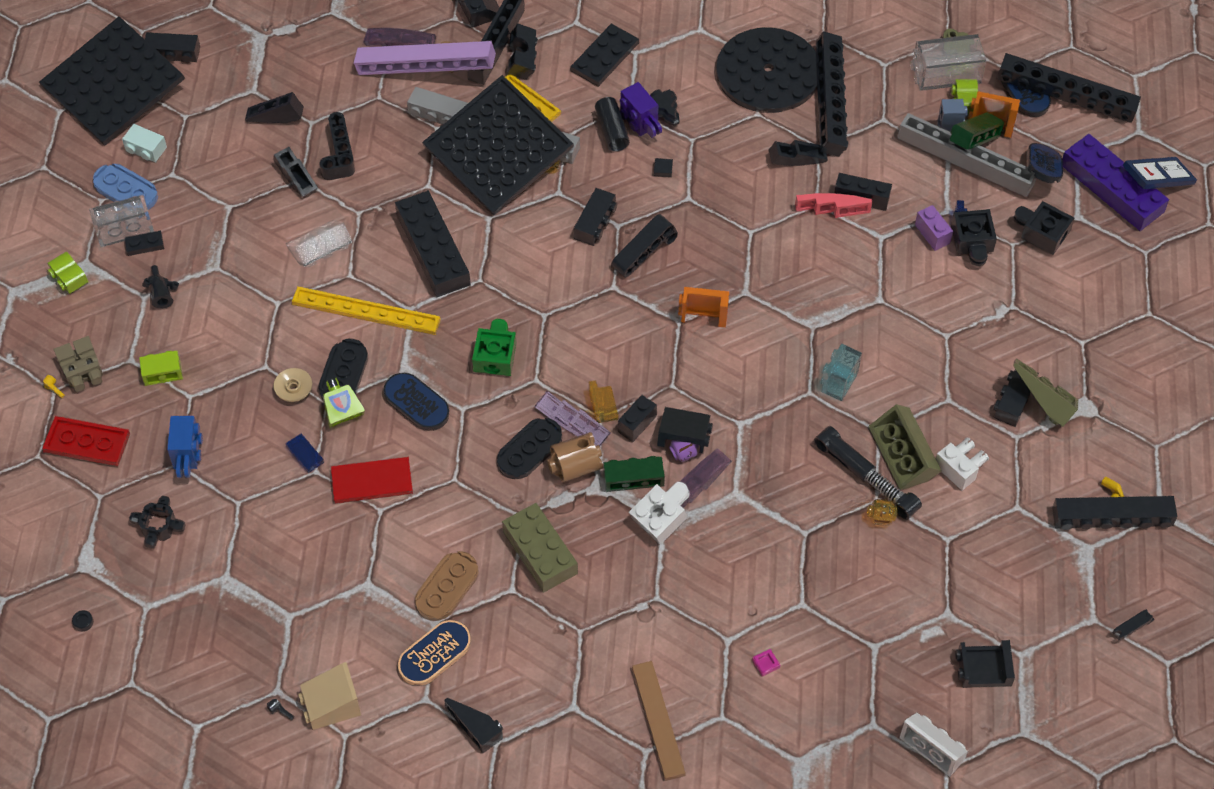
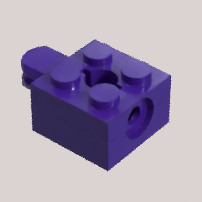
[620,82,662,138]

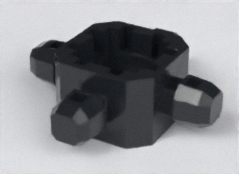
[129,496,186,548]

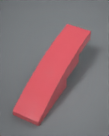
[795,193,872,218]

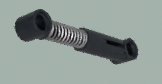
[814,426,922,520]

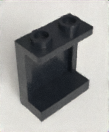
[657,407,713,454]
[955,640,1015,688]

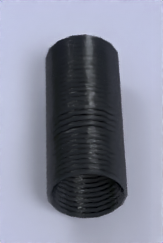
[595,97,630,151]

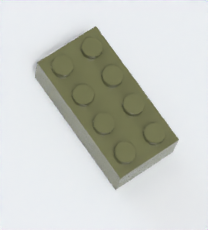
[502,503,578,593]

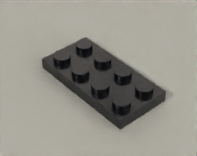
[570,23,639,87]

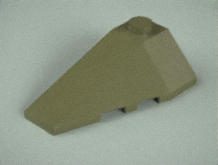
[1013,358,1079,427]

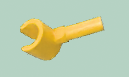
[43,375,65,398]

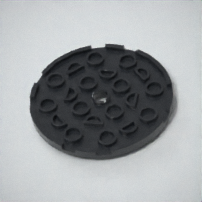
[716,27,817,113]

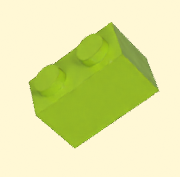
[139,351,183,386]

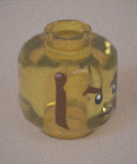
[867,499,897,526]

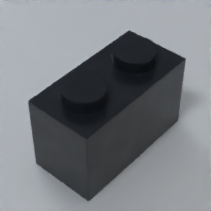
[618,395,657,442]

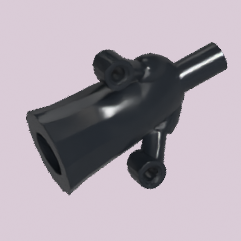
[142,265,179,308]

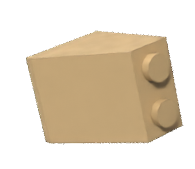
[298,662,361,730]

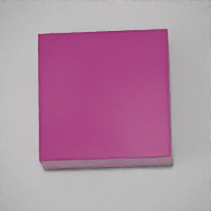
[752,649,780,677]

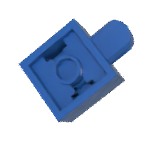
[167,416,203,478]

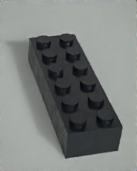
[395,190,471,298]

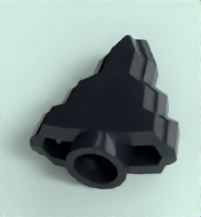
[650,89,680,126]

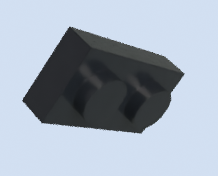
[124,230,164,256]

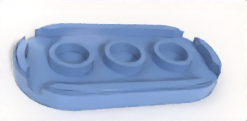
[93,164,158,212]

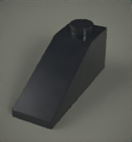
[245,92,304,124]
[444,697,503,753]

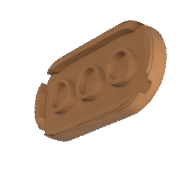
[415,551,478,621]

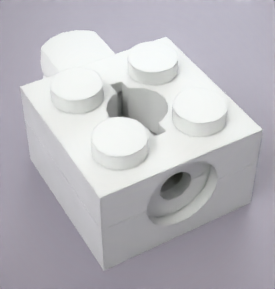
[629,482,690,545]

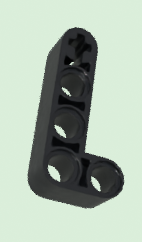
[319,112,355,180]
[611,214,678,277]

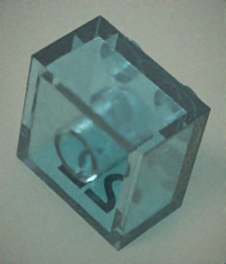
[820,343,862,401]

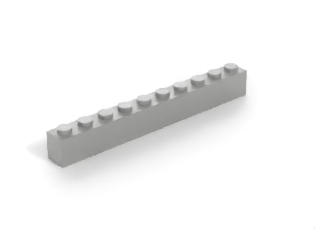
[407,87,580,164]

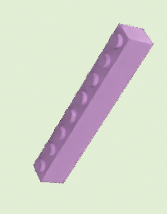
[354,41,496,75]

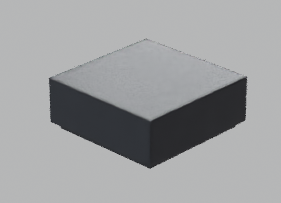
[654,158,673,177]

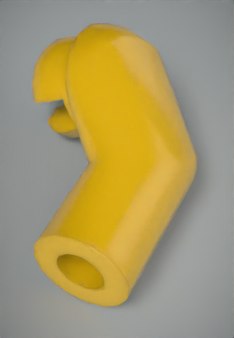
[1101,477,1124,497]

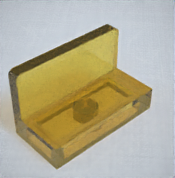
[589,380,619,424]

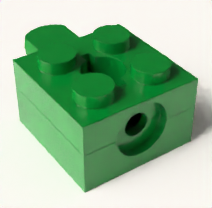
[472,319,517,376]

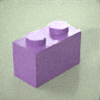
[915,205,953,251]

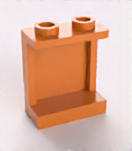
[968,91,1020,138]
[678,287,729,328]

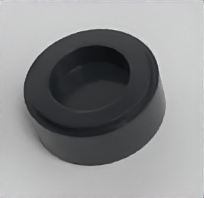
[72,610,94,632]

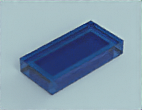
[285,433,324,473]

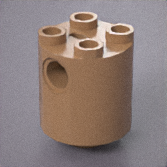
[547,432,603,483]

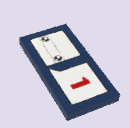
[1123,157,1197,189]

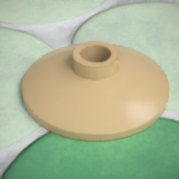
[274,368,312,402]

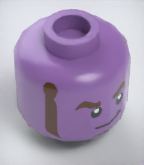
[669,440,699,462]

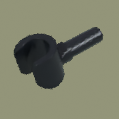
[267,699,295,720]

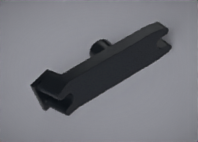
[1112,609,1155,640]

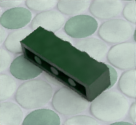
[949,112,1005,150]

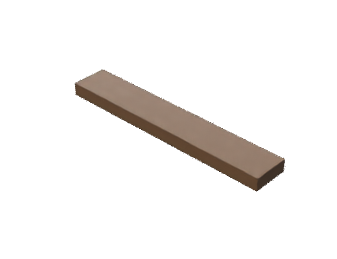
[632,661,686,781]

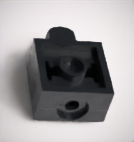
[1014,201,1075,255]
[951,209,997,266]

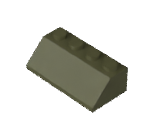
[868,404,942,490]

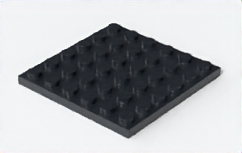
[39,16,185,146]
[422,75,574,216]

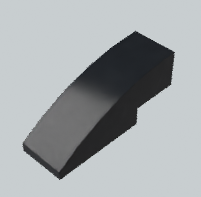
[768,140,828,166]
[273,147,318,197]

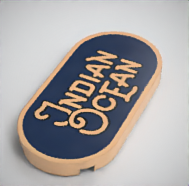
[398,620,471,685]

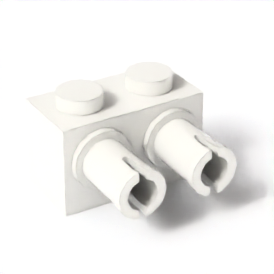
[936,437,989,490]

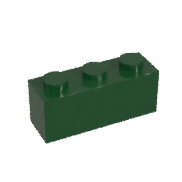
[603,456,665,492]

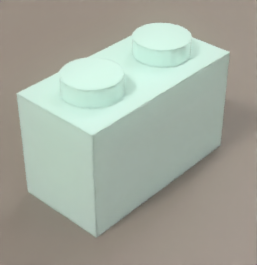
[122,124,167,163]

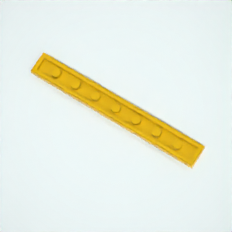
[292,286,441,335]

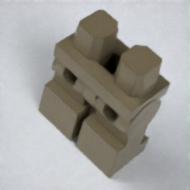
[53,336,103,392]

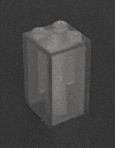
[910,34,986,91]

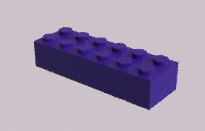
[1062,134,1170,231]

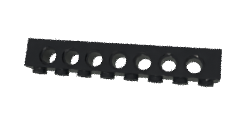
[816,31,848,157]
[997,53,1141,123]

